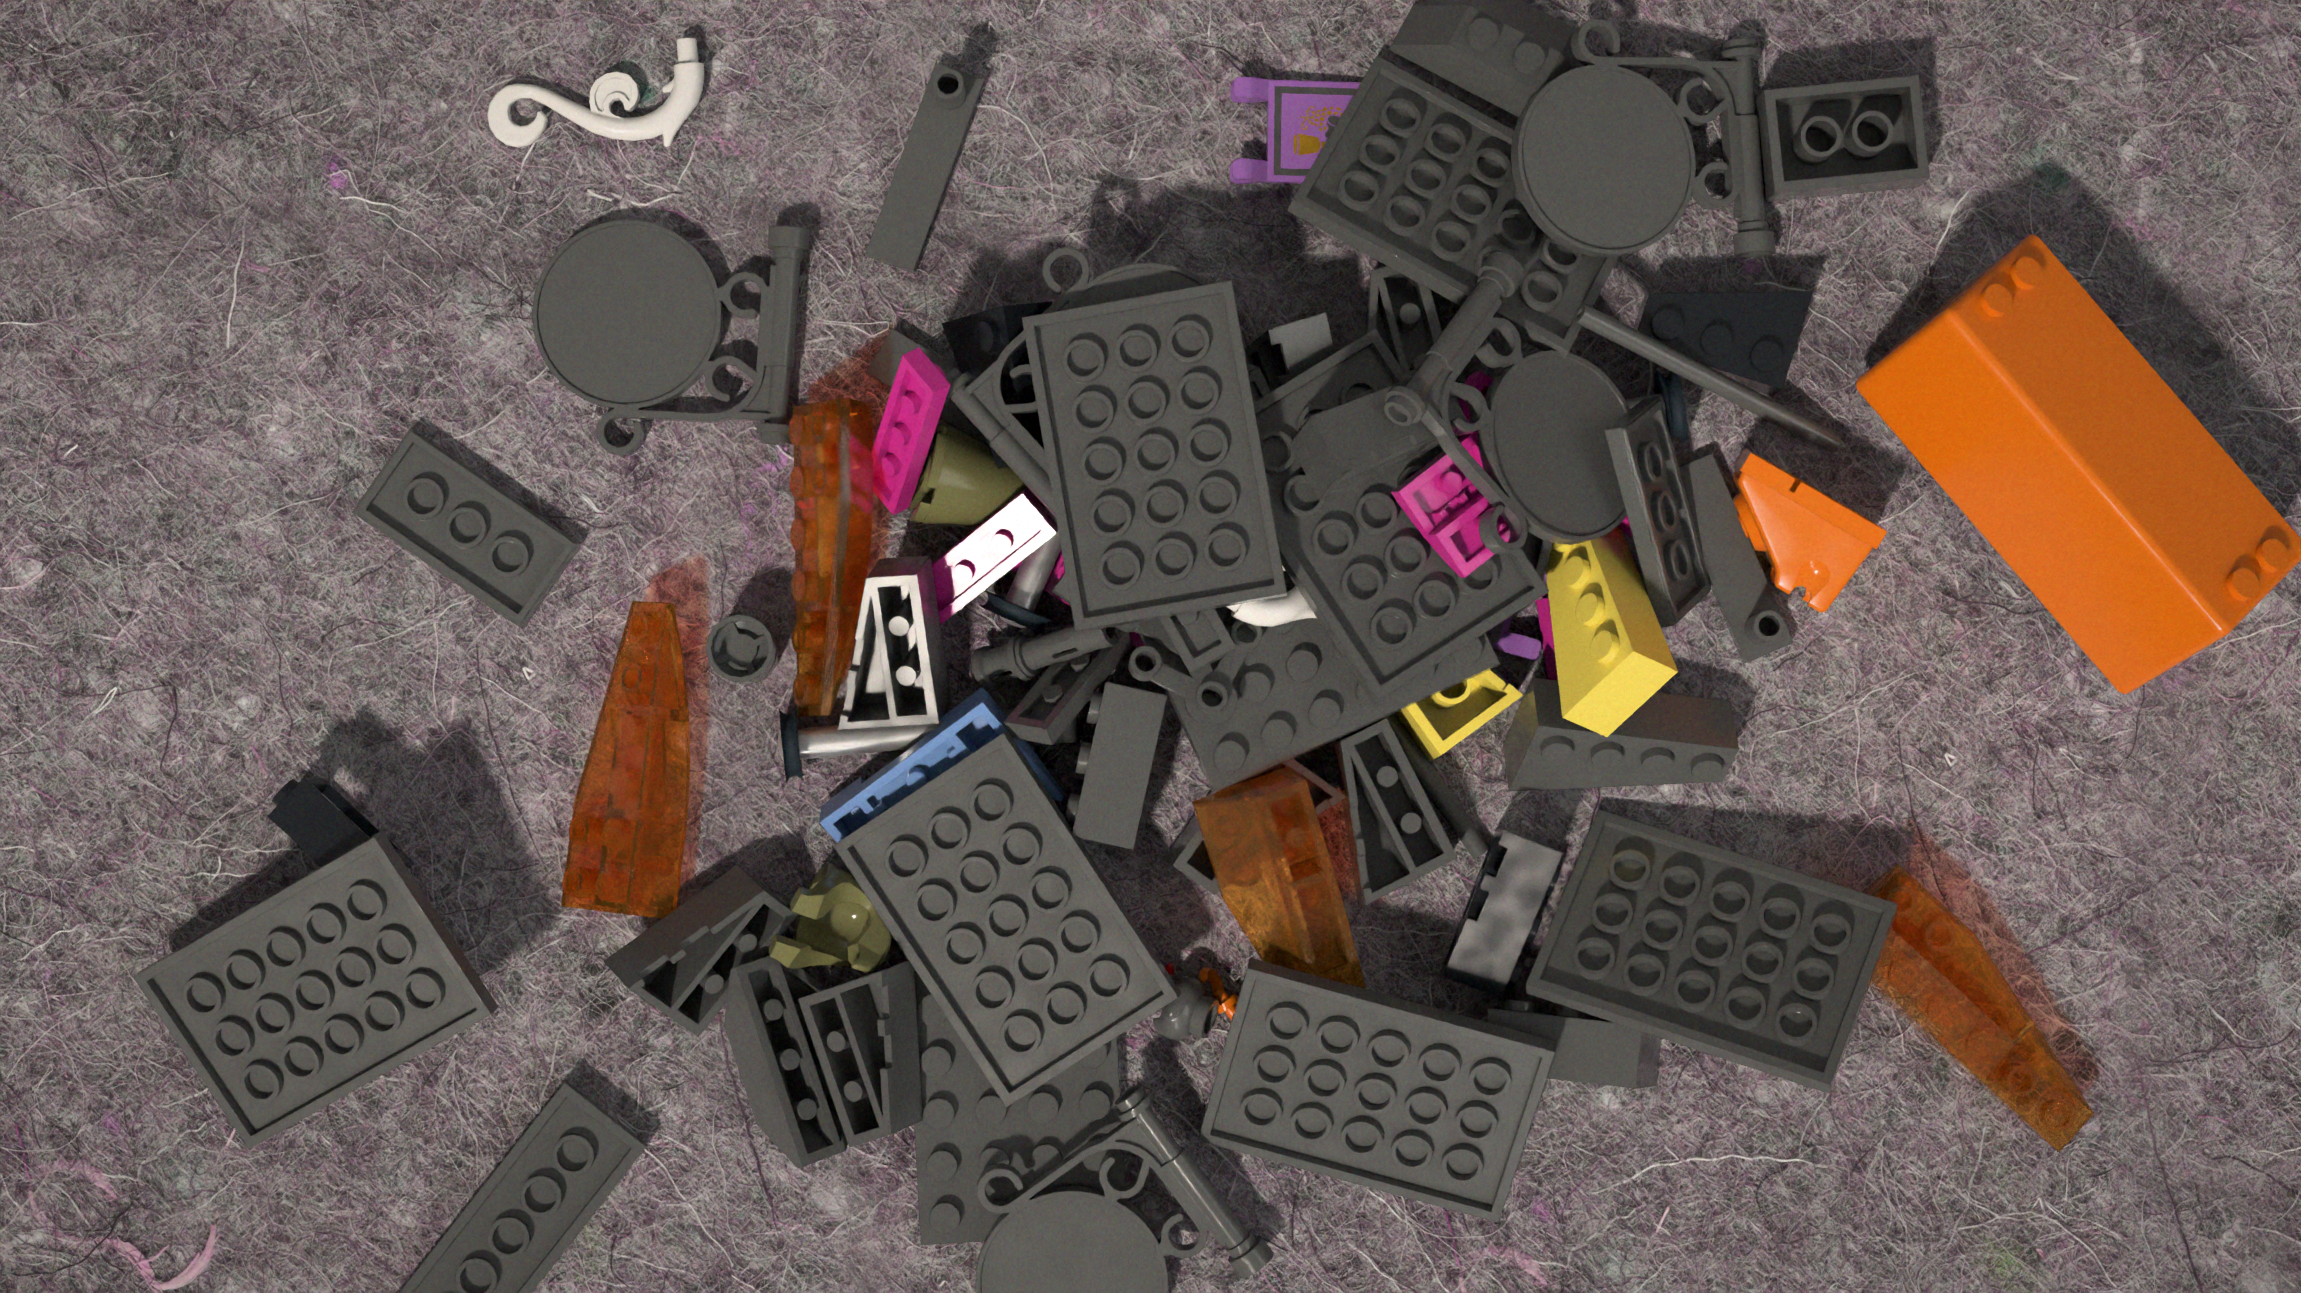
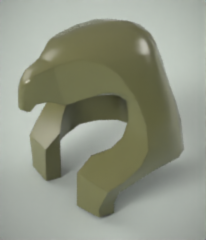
[769,862,893,973]

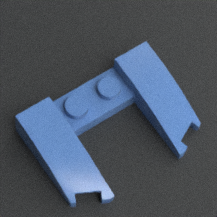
[819,687,1064,842]

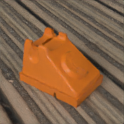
[1733,447,1887,613]

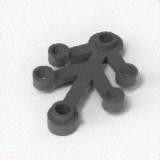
[1116,607,1262,727]

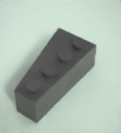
[1503,678,1739,791]

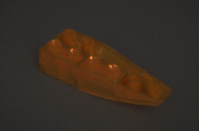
[789,398,873,716]
[561,601,690,918]
[1192,766,1366,989]
[1861,863,2094,1152]

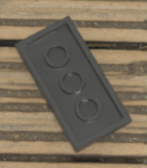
[1604,397,1711,628]
[352,428,582,629]

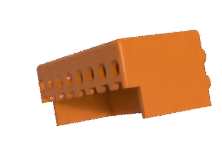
[1856,234,2301,694]

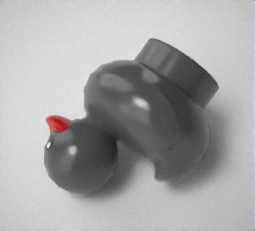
[1153,962,1219,1041]

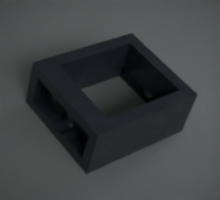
[268,778,414,869]

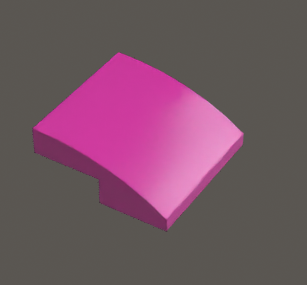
[1391,430,1510,578]

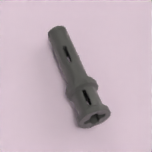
[971,624,1120,692]

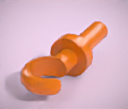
[1198,967,1238,1021]

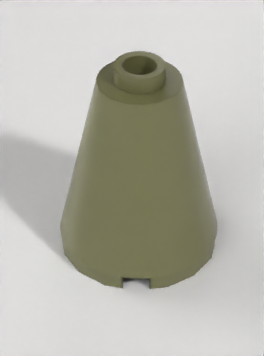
[909,421,1046,525]

